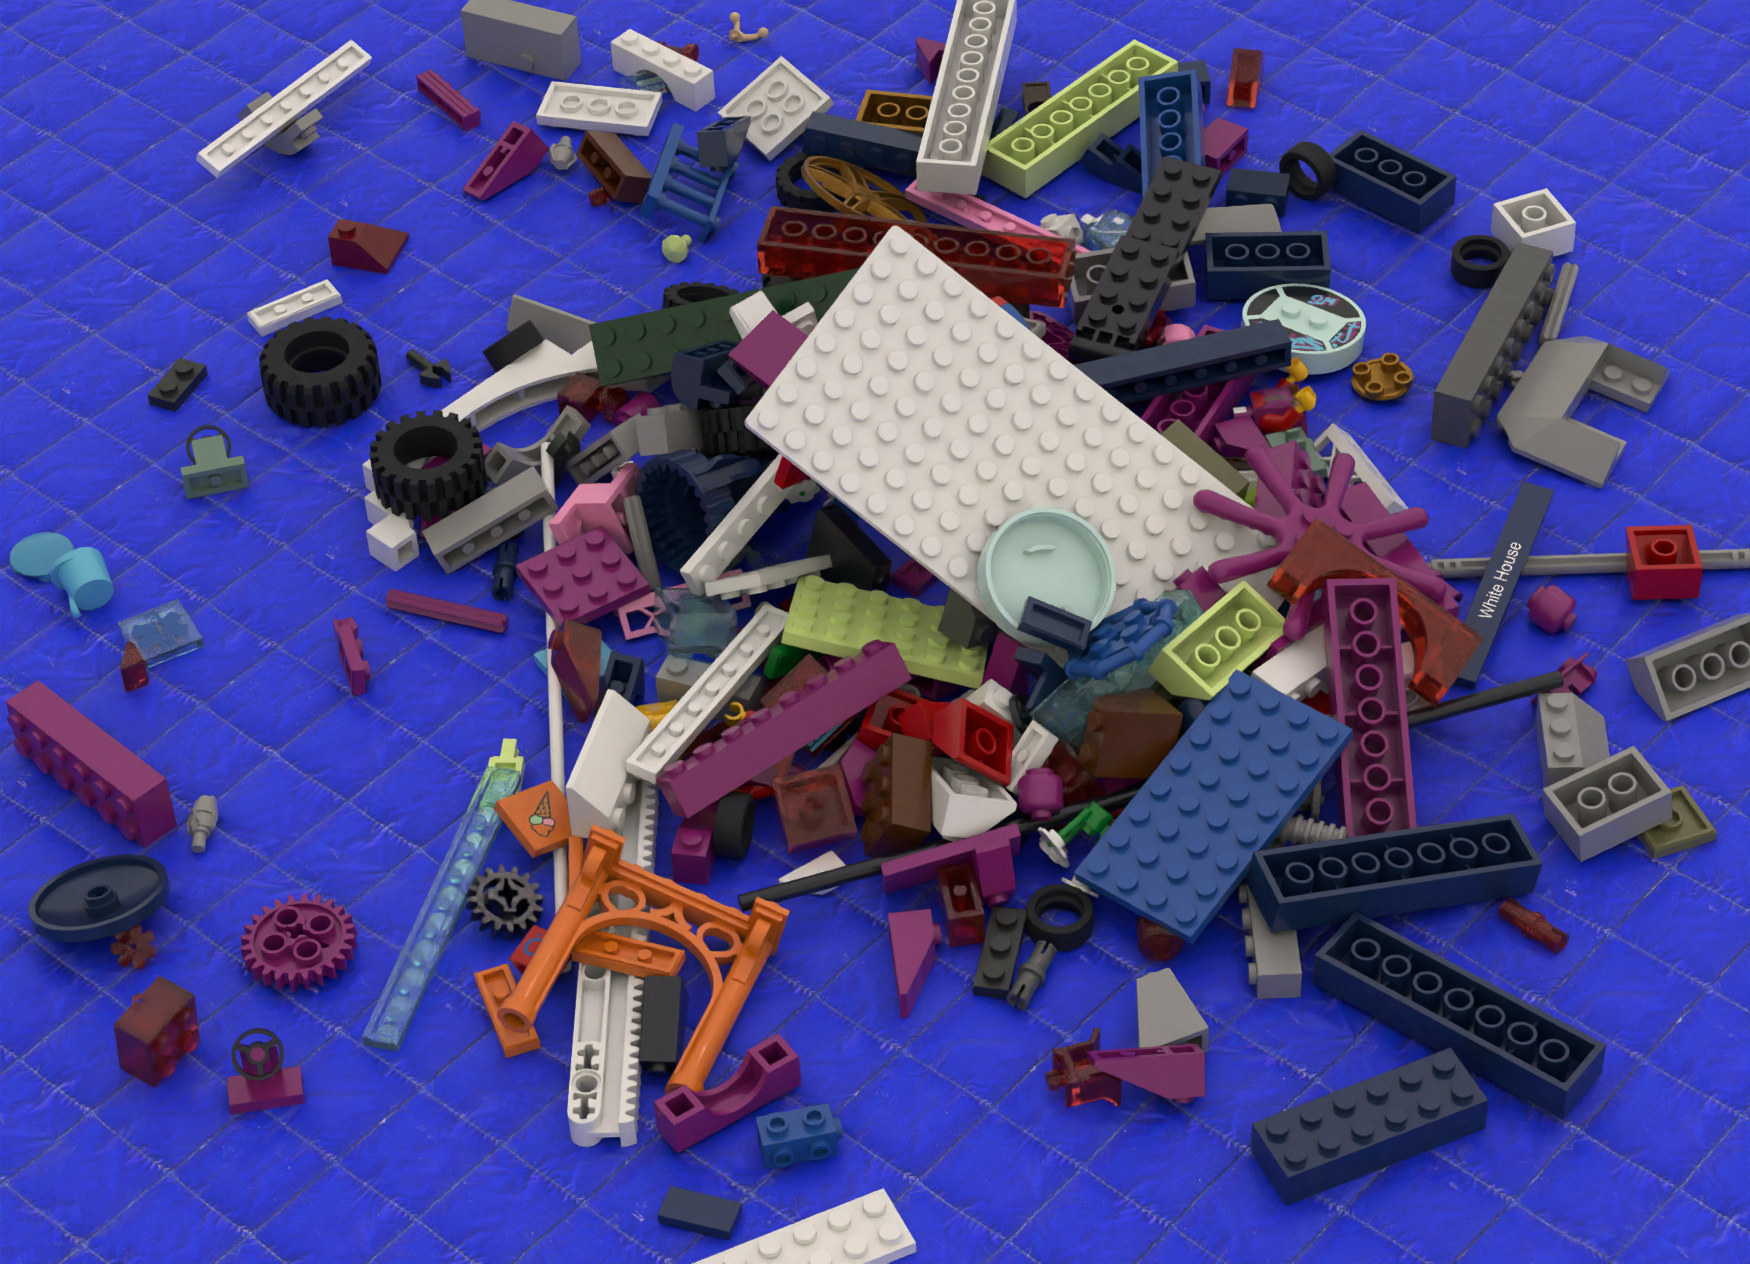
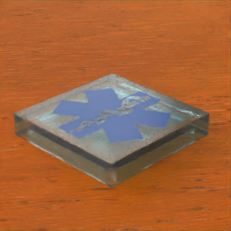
[117,599,204,670]

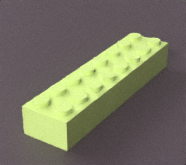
[982,39,1178,198]

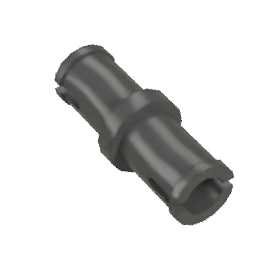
[1006,940,1057,1009]

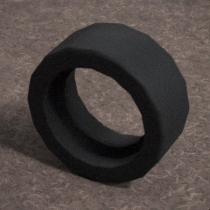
[1279,141,1337,201]
[1451,235,1509,289]
[482,320,544,372]
[713,791,755,859]
[1026,884,1093,952]

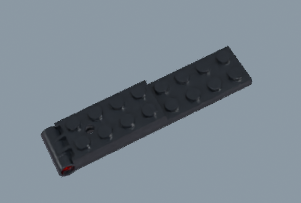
[1068,157,1221,362]

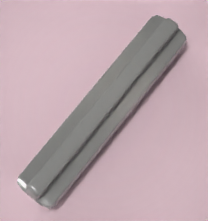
[623,495,661,591]

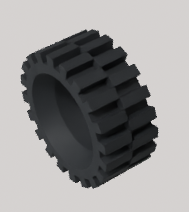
[369,410,487,521]

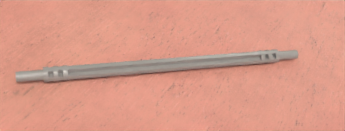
[1427,549,1750,578]

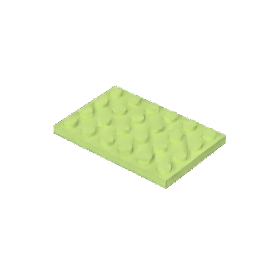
[781,575,989,689]

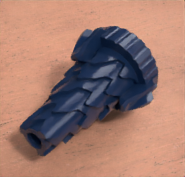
[635,449,820,573]

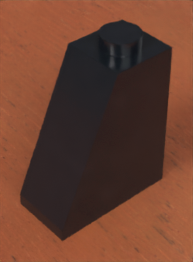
[806,504,892,592]
[639,976,689,1076]

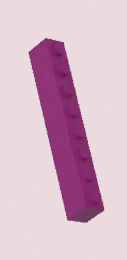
[656,639,912,818]

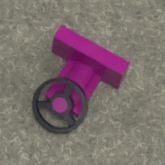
[227,1028,305,1115]

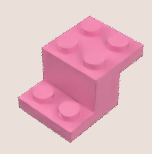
[549,463,641,554]

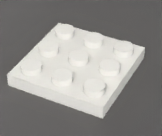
[717,56,834,161]

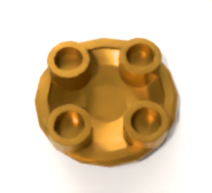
[1351,353,1414,401]

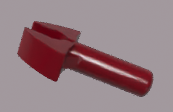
[1142,314,1173,347]

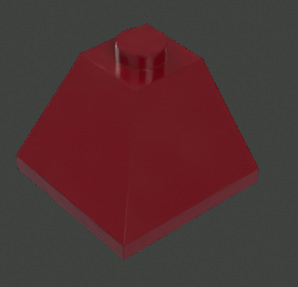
[328,219,409,274]

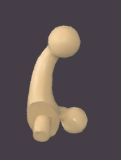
[729,12,769,42]

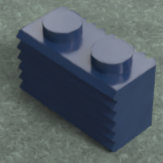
[1226,168,1291,217]

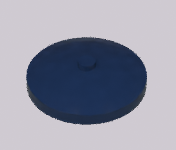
[28,854,170,942]

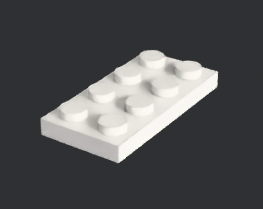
[536,81,662,136]
[704,554,832,600]

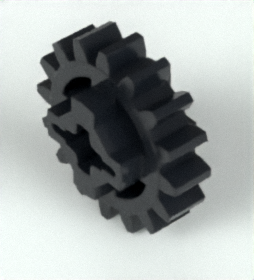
[466,865,544,940]

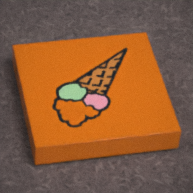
[494,780,583,858]

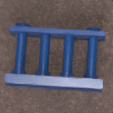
[638,123,739,243]

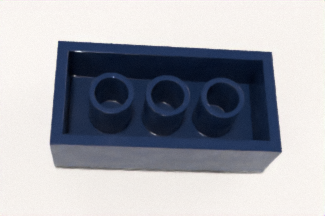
[1329,130,1456,233]
[1204,231,1331,300]

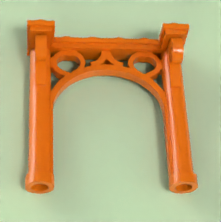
[497,824,790,1095]

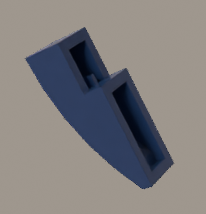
[1079,133,1143,194]

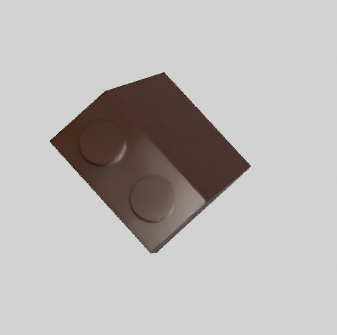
[1079,688,1183,779]

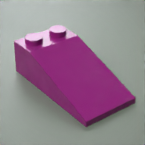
[728,310,808,391]

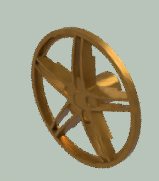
[801,156,927,238]

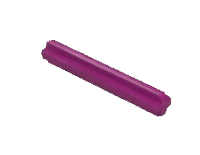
[385,589,509,633]

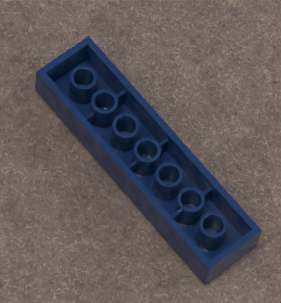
[1246,813,1543,933]
[1313,911,1606,1120]

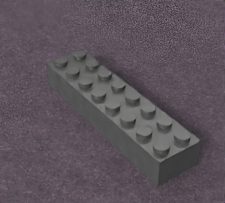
[1431,242,1556,449]

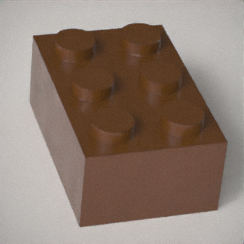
[861,733,932,858]

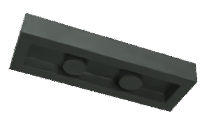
[973,906,1026,999]

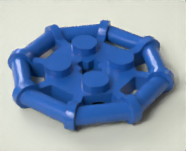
[1064,598,1177,680]

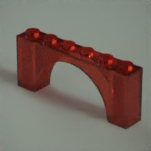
[1266,517,1484,707]

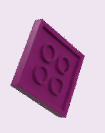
[516,526,651,634]

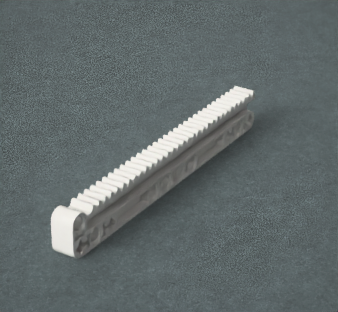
[567,779,660,1147]

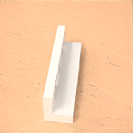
[1314,423,1408,514]

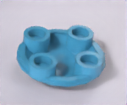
[10,532,74,582]

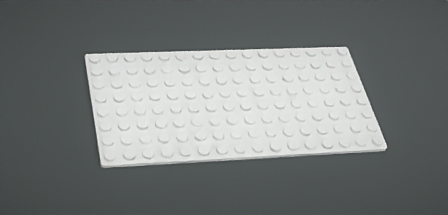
[744,226,1300,699]

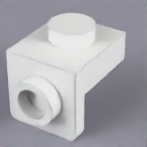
[1038,213,1086,246]

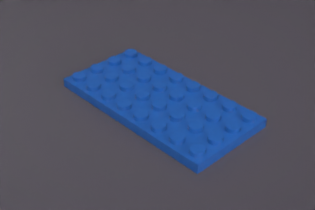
[1074,669,1354,944]

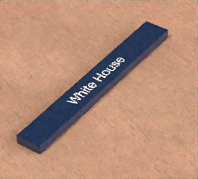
[1442,481,1554,689]

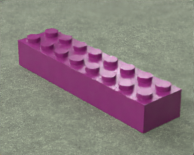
[1321,578,1417,838]

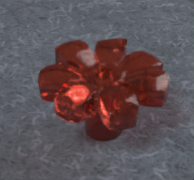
[110,924,157,969]

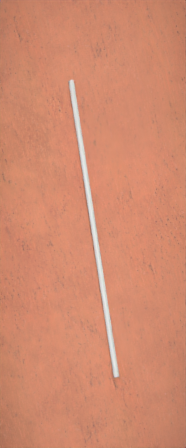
[541,442,571,972]

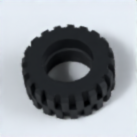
[259,316,381,428]

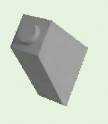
[1136,967,1209,1053]

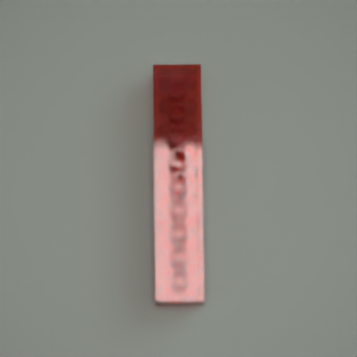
[757,206,1076,308]

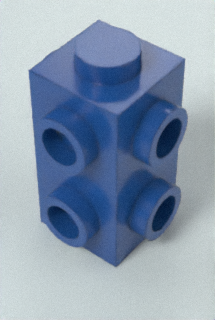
[756,1103,843,1169]

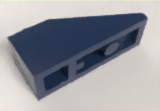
[697,116,751,172]

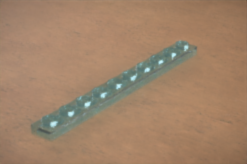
[362,766,522,1052]

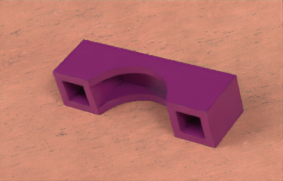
[654,1033,801,1153]

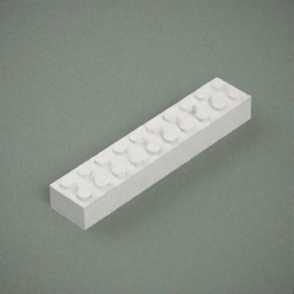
[916,0,1017,195]

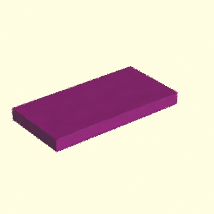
[881,823,1021,894]

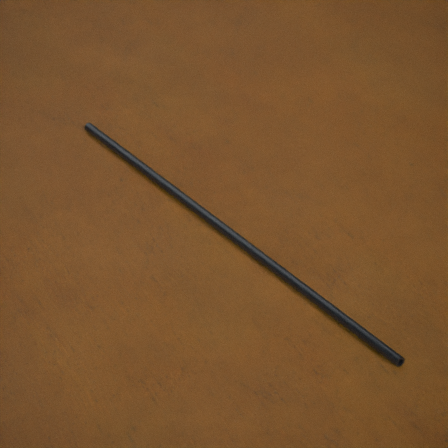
[738,670,1564,912]

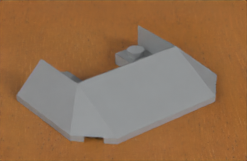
[1496,335,1671,489]

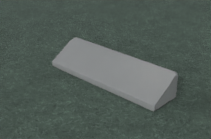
[1190,204,1282,245]
[507,294,596,354]

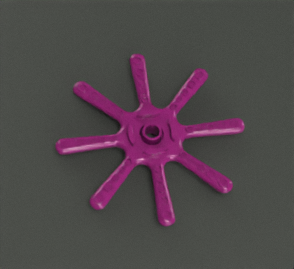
[1193,446,1447,641]

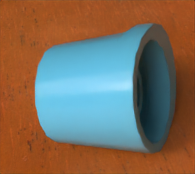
[49,547,114,618]

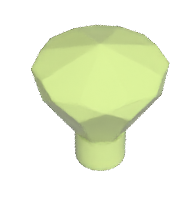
[662,234,692,263]

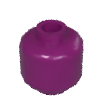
[1526,585,1578,634]
[1017,768,1064,822]

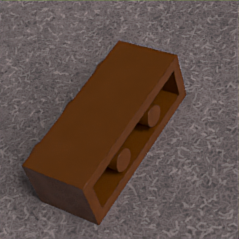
[576,130,652,204]

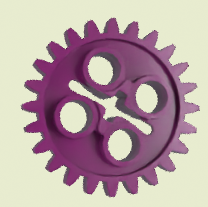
[240,894,357,992]

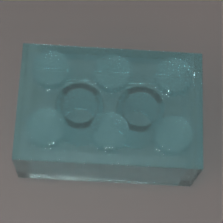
[653,588,737,658]

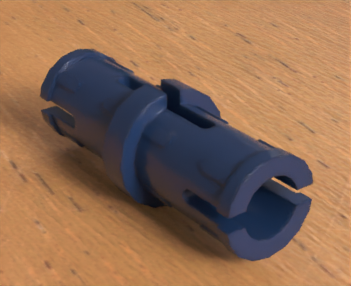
[492,542,519,601]

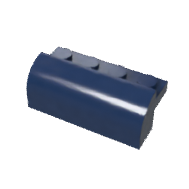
[671,339,764,411]

